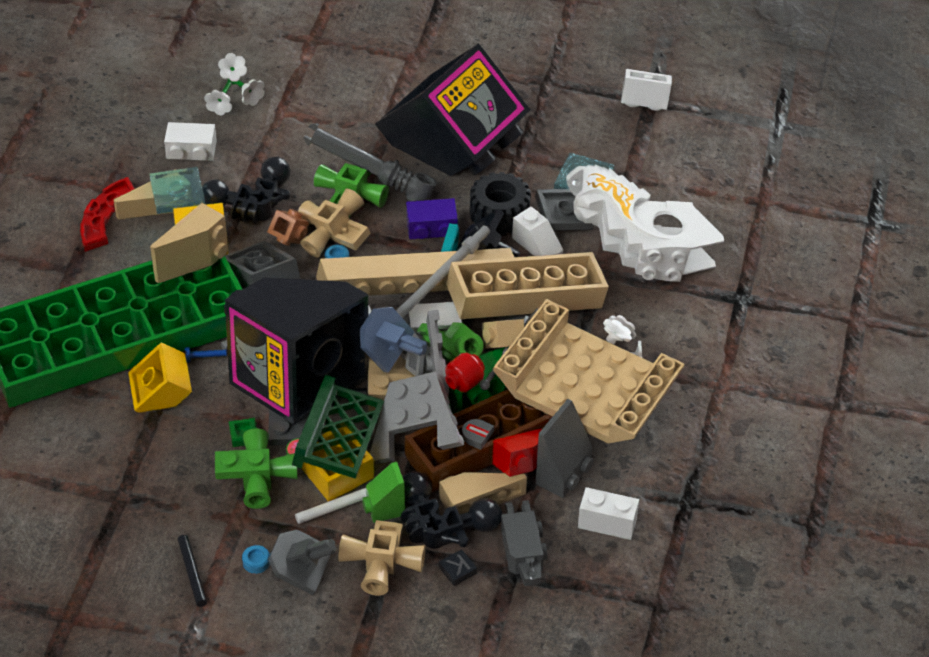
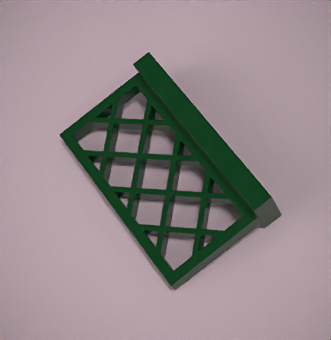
[292,375,384,479]

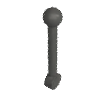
[480,348,508,390]

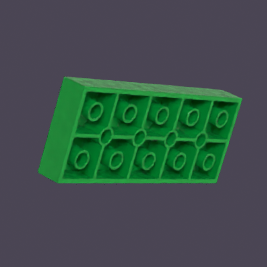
[0,256,243,408]

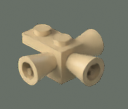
[298,188,371,258]
[338,520,426,596]

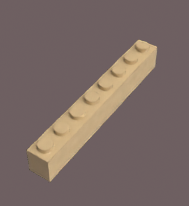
[316,248,514,296]

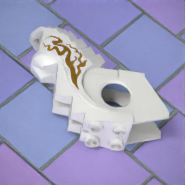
[566,165,724,282]

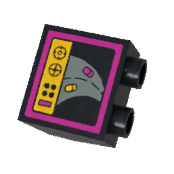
[375,43,531,176]
[224,278,369,424]

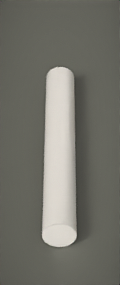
[295,488,366,524]

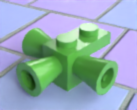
[314,163,389,217]
[416,322,485,362]
[215,428,298,509]

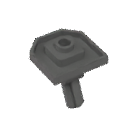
[268,529,337,595]

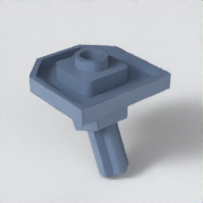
[360,307,428,373]

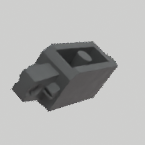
[501,500,548,586]

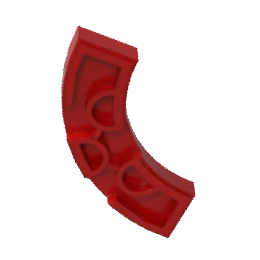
[80,177,135,252]

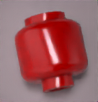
[445,353,485,392]

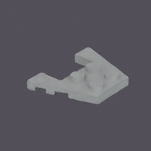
[423,310,449,395]
[370,372,464,465]

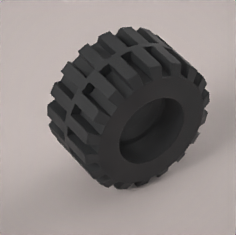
[470,172,531,235]

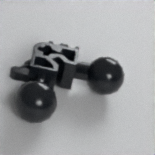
[199,156,291,224]
[400,471,502,549]

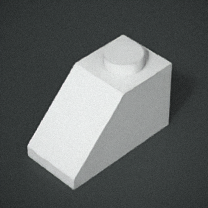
[512,207,563,256]

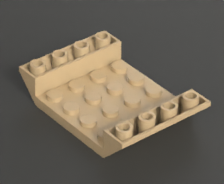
[493,299,685,443]

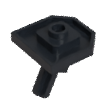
[456,209,520,258]

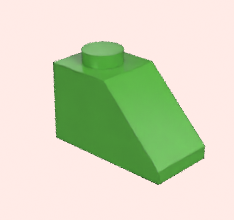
[362,462,405,523]

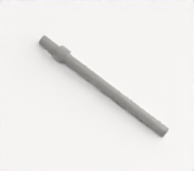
[396,226,490,318]

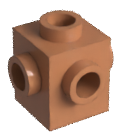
[267,209,309,246]

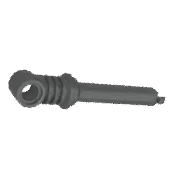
[303,123,437,201]

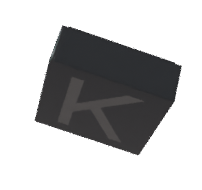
[439,549,477,586]

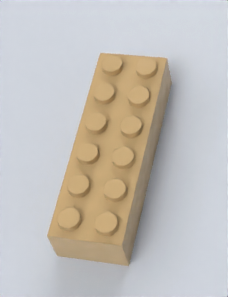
[446,252,609,319]

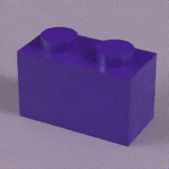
[406,198,458,240]

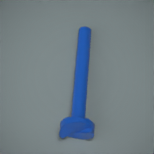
[185,347,227,363]

